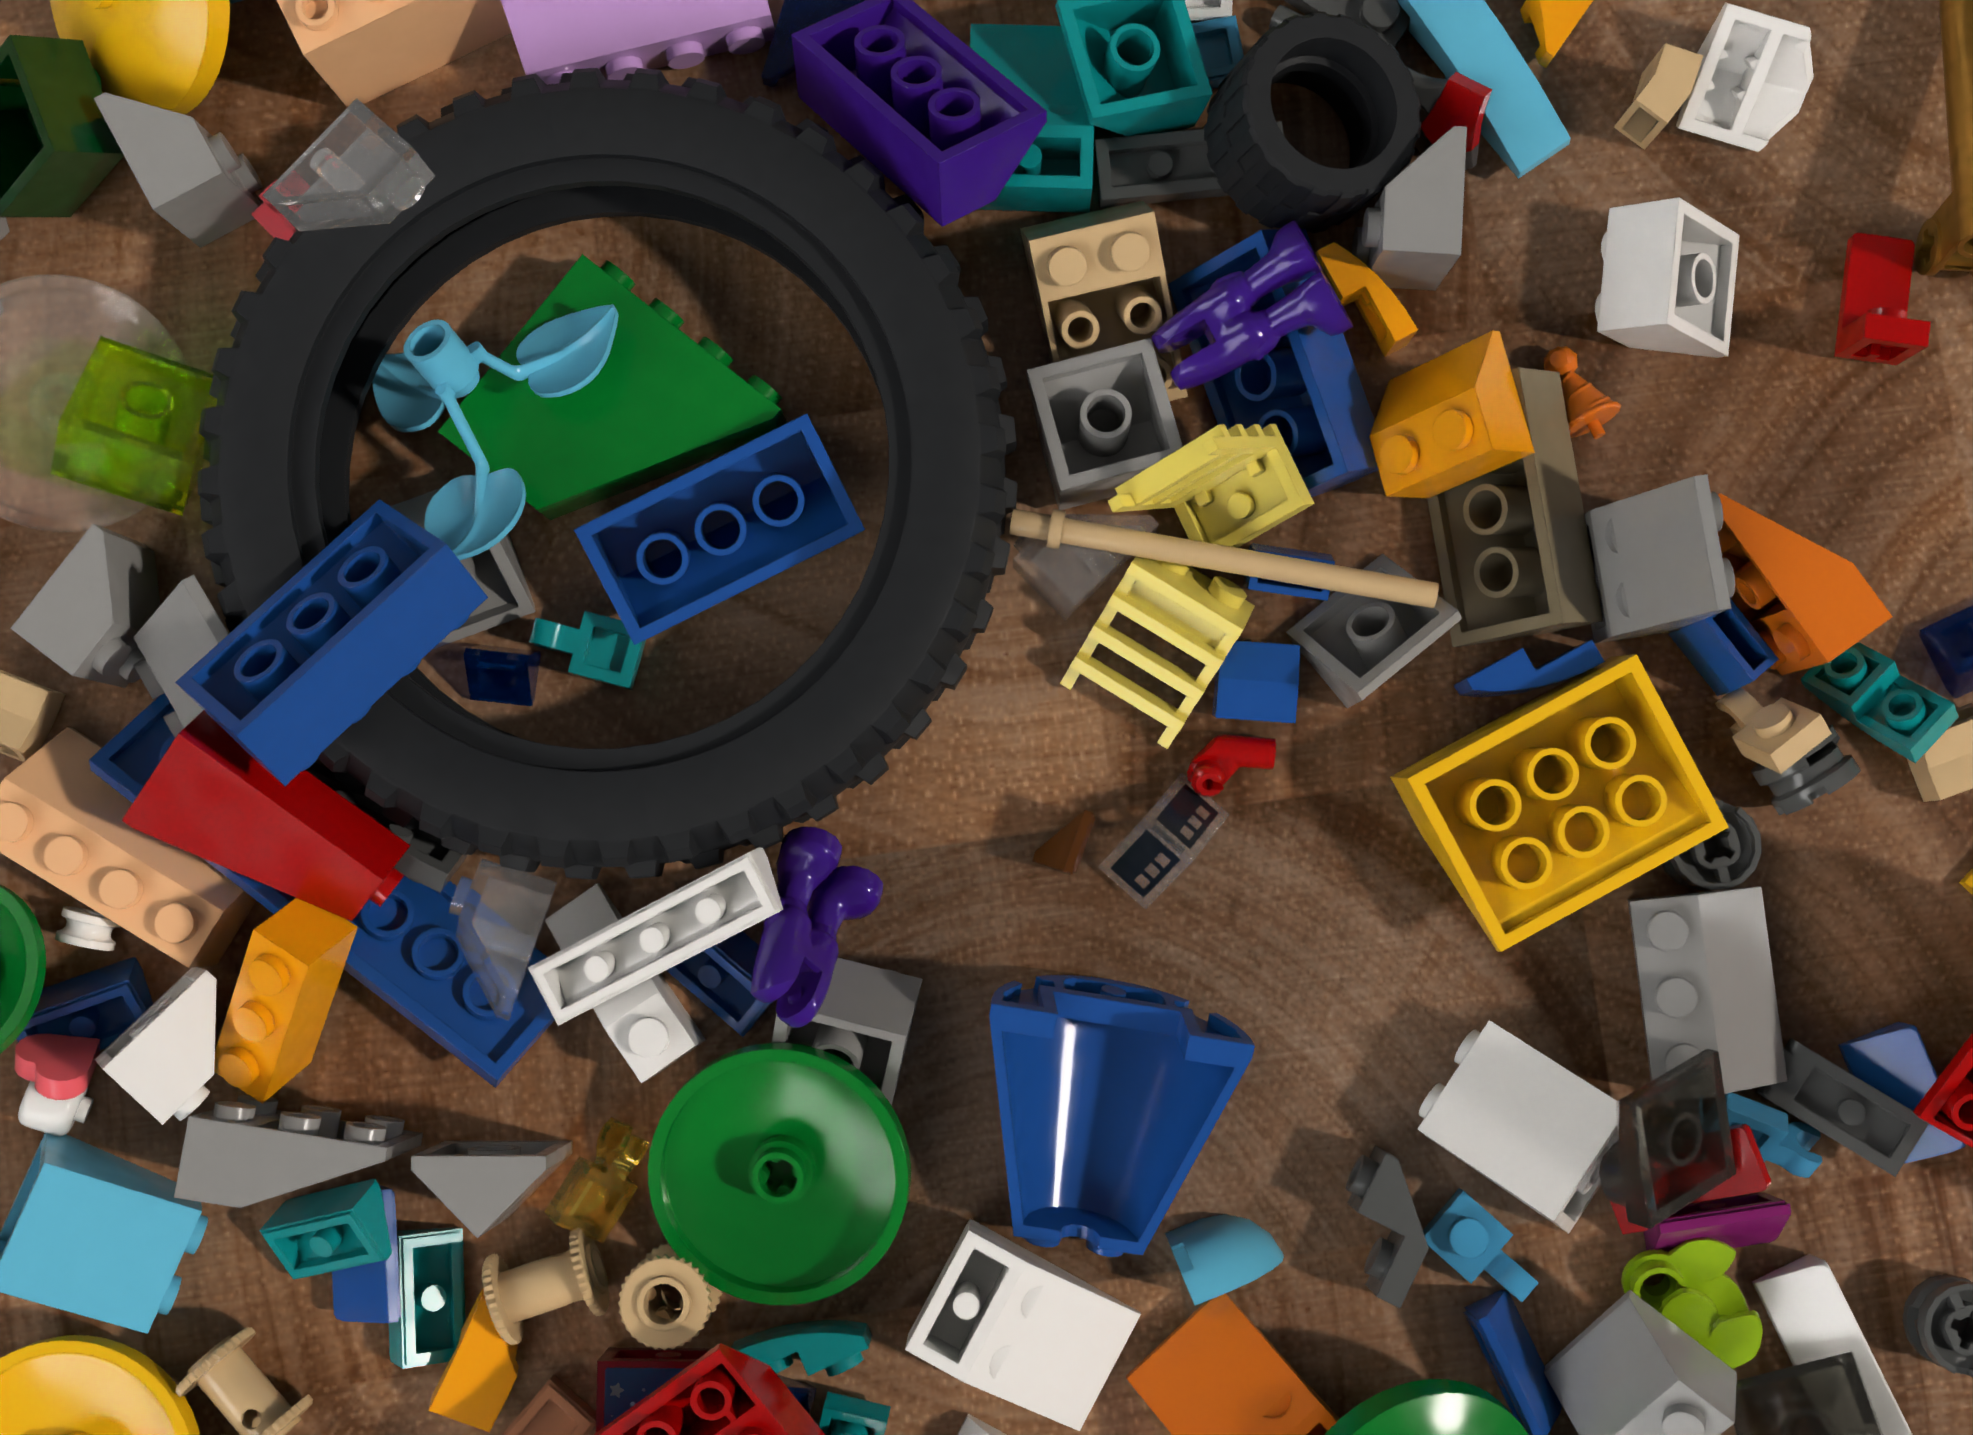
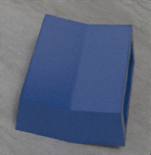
[1242,543,1335,601]
[1668,598,1779,696]
[1212,641,1300,723]

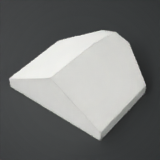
[1676,2,1814,152]

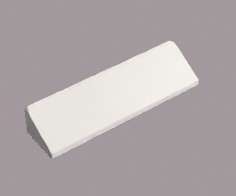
[528,847,783,1026]
[1752,1254,1913,1435]

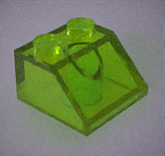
[50,336,217,516]

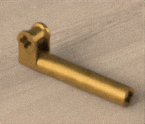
[1915,0,1973,277]

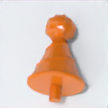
[1544,346,1621,439]

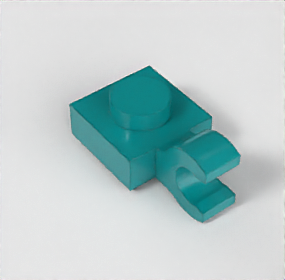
[529,611,646,690]

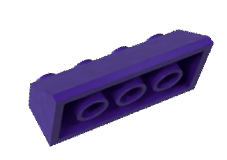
[791,0,1047,227]

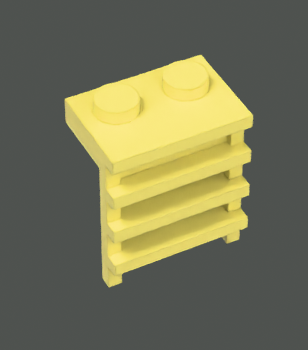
[1108,424,1315,548]
[1060,557,1255,749]

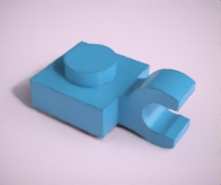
[1696,1092,1822,1178]
[1423,1188,1539,1302]

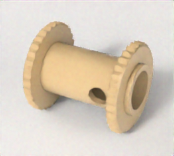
[482,1225,609,1345]
[618,1243,723,1350]
[175,1327,313,1435]

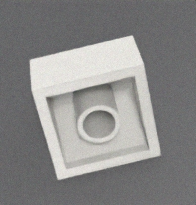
[1595,197,1740,358]
[94,967,217,1125]

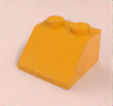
[1369,330,1535,498]

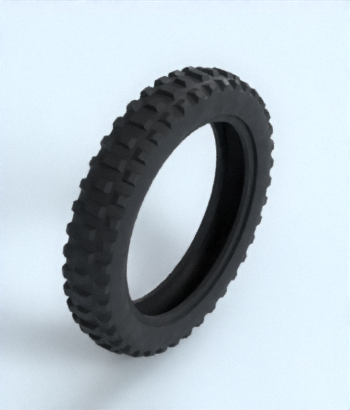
[198,68,1017,880]

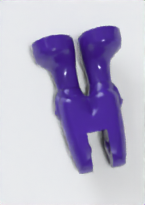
[1151,220,1353,390]
[751,827,883,1028]

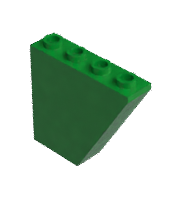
[438,254,787,520]

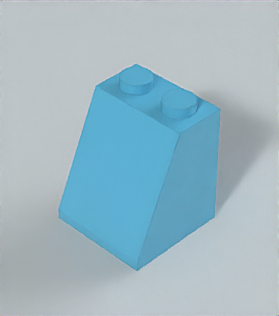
[0,1133,208,1334]

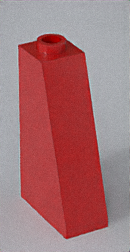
[122,710,411,921]

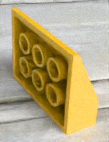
[1390,654,1729,952]

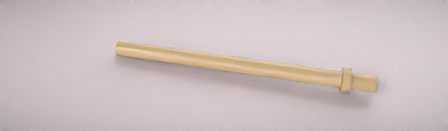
[1009,509,1439,608]

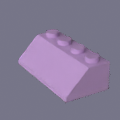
[501,0,777,85]

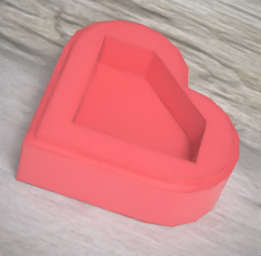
[14,1034,100,1100]

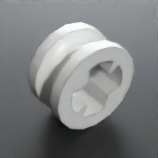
[55,906,120,951]

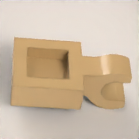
[1715,688,1832,774]

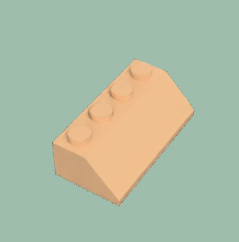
[0,727,256,968]

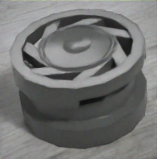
[1751,724,1861,815]
[1661,800,1762,890]
[1902,1274,1973,1377]

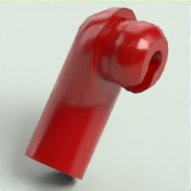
[1187,734,1276,797]

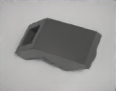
[1346,1145,1429,1308]

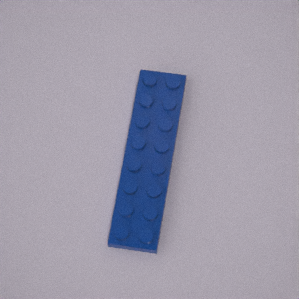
[89,693,555,1088]

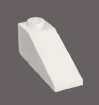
[545,883,706,1083]

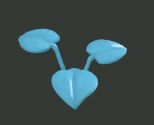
[372,304,619,560]

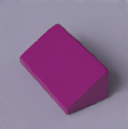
[1643,1192,1791,1252]

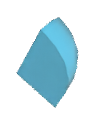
[1165,1214,1284,1306]

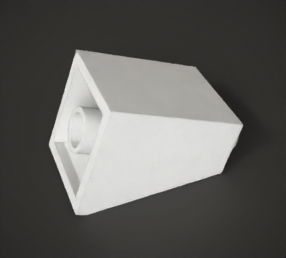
[1418,1020,1639,1234]

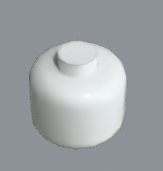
[18,1081,94,1136]

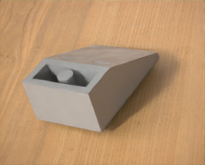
[1584,474,1735,644]
[174,1095,423,1208]

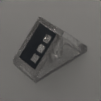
[1098,773,1230,910]

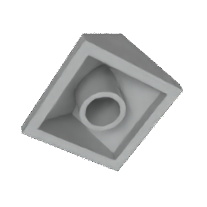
[1286,553,1462,708]
[411,1141,573,1238]

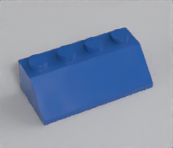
[1168,229,1378,497]
[574,413,865,645]
[175,499,488,786]

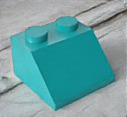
[1055,0,1213,136]

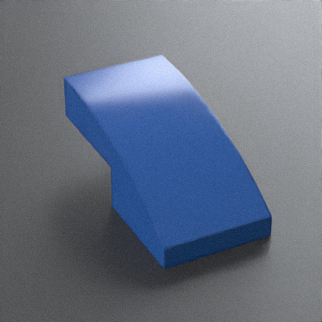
[1454,640,1605,697]

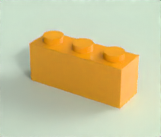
[214,898,358,1104]

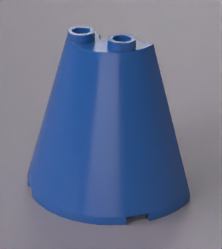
[989,975,1255,1257]

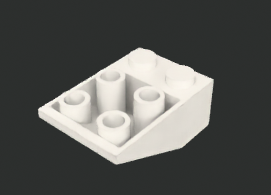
[905,1219,1141,1431]

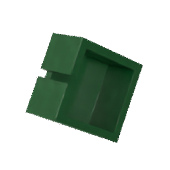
[0,35,124,217]

